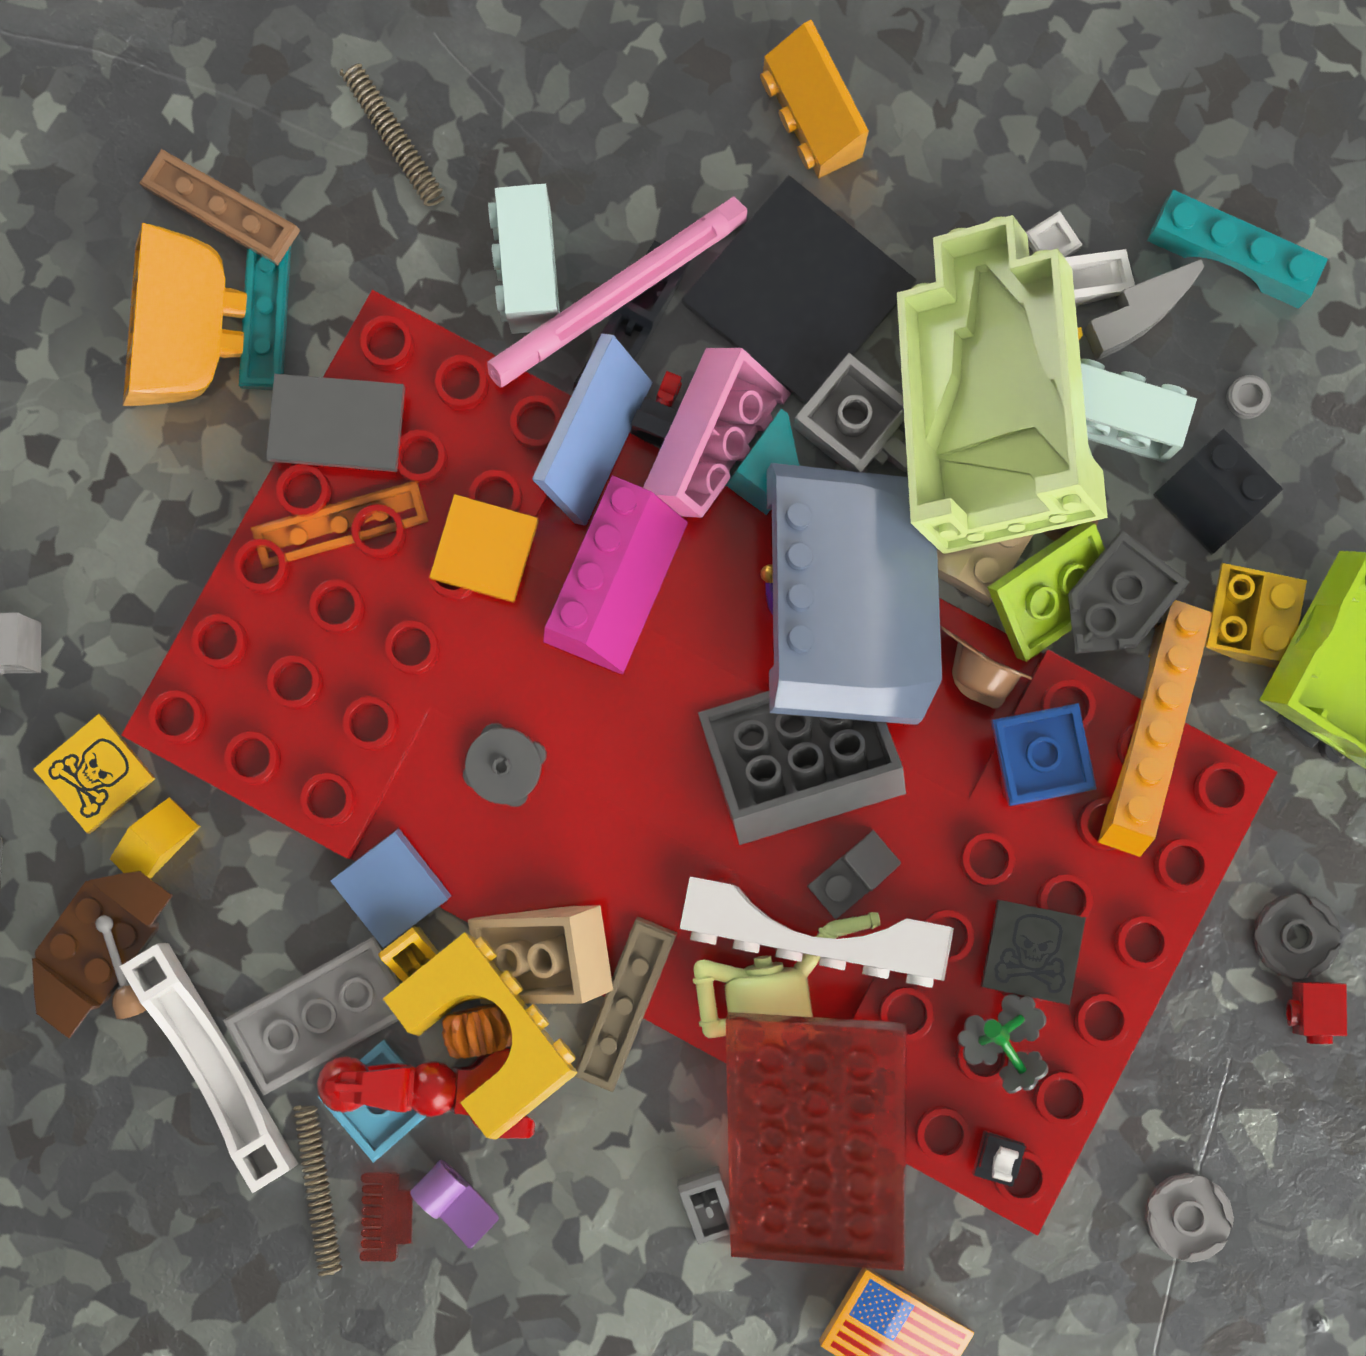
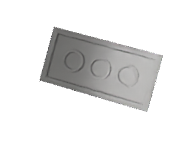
[223,937,401,1096]

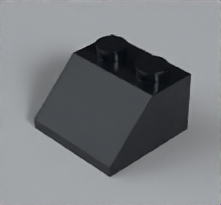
[1153,428,1283,555]

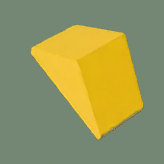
[110,797,201,879]
[378,926,439,982]

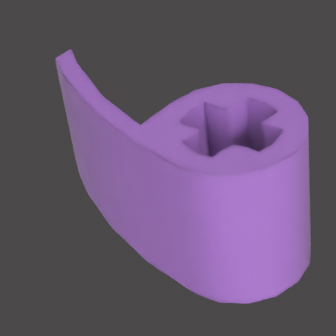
[410,1160,499,1248]

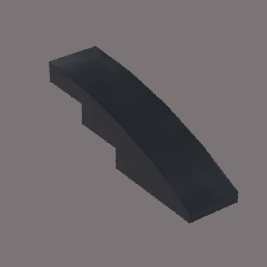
[572,240,691,391]

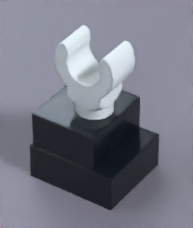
[972,1131,1026,1187]

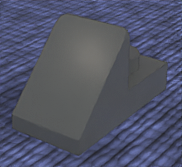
[807,830,901,919]

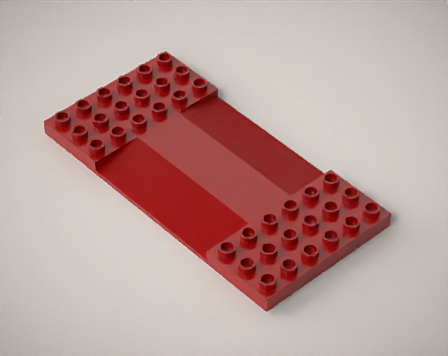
[121,290,1278,1236]

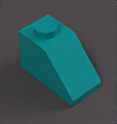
[726,409,799,515]

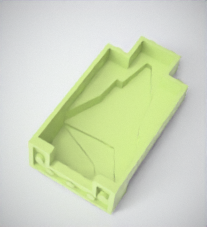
[897,215,1108,554]

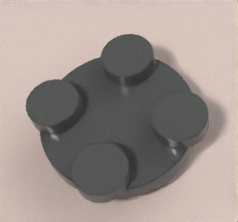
[463,723,547,807]

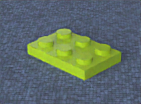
[987,522,1105,662]

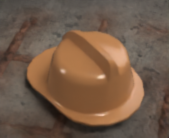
[940,626,1032,708]

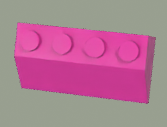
[543,475,688,675]

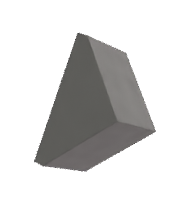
[677,1166,739,1245]

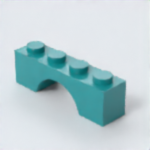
[1147,190,1328,309]

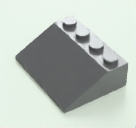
[698,691,906,845]

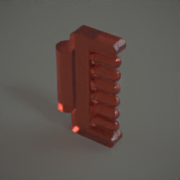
[359,1172,413,1262]

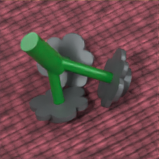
[957,994,1049,1093]

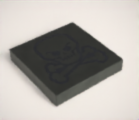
[981,900,1086,1005]

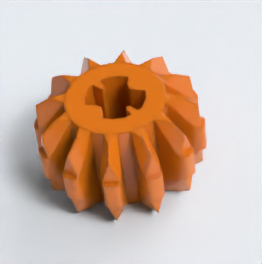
[442,1004,512,1059]

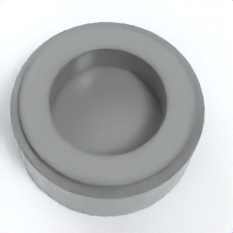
[1226,375,1271,419]

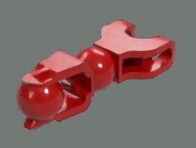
[317,1048,535,1138]

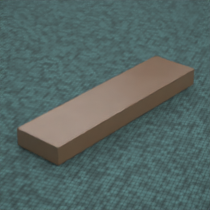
[139,149,300,265]

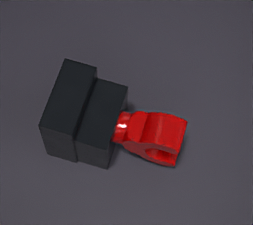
[631,371,682,447]

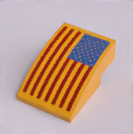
[819,1265,974,1356]

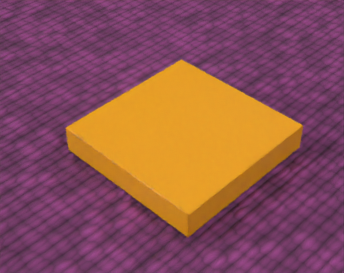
[430,494,539,603]

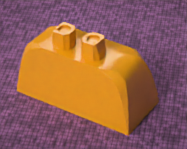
[123,223,247,406]

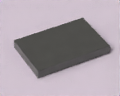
[266,373,405,472]

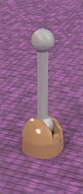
[95,915,146,1019]

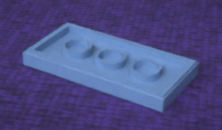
[532,334,653,525]

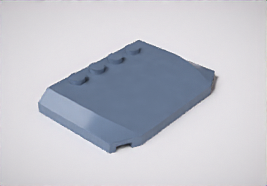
[767,463,942,725]

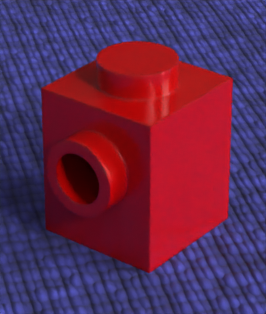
[1286,982,1347,1044]

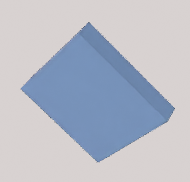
[331,828,452,948]

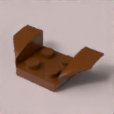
[32,871,173,1039]

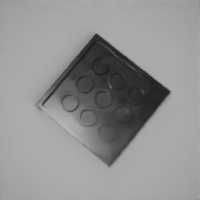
[682,175,917,405]

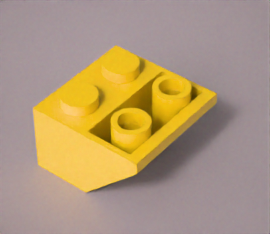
[1205,563,1307,668]

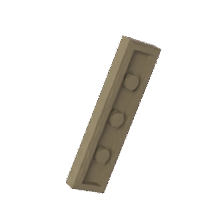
[575,916,677,1092]

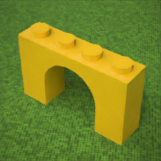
[383,932,578,1140]

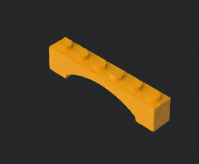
[1098,600,1213,857]

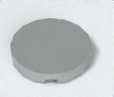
[1145,1173,1234,1262]

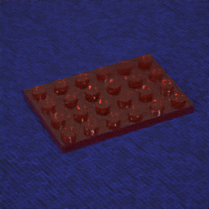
[726,1012,907,1271]

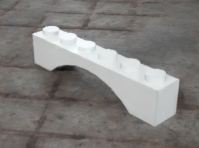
[680,877,954,988]
[119,943,299,1193]

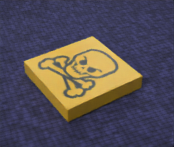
[34,714,156,834]

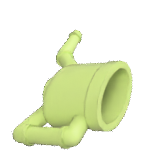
[693,912,880,1050]

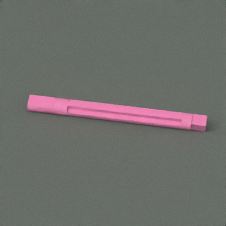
[487,196,747,388]

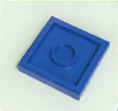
[991,703,1097,806]

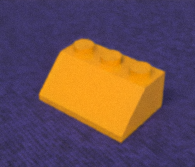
[760,20,869,179]

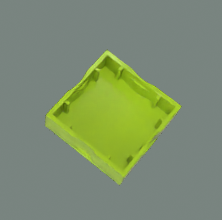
[1259,551,1366,769]

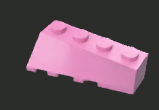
[643,348,791,518]

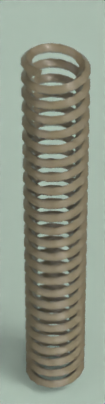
[340,63,445,206]
[292,1105,343,1276]

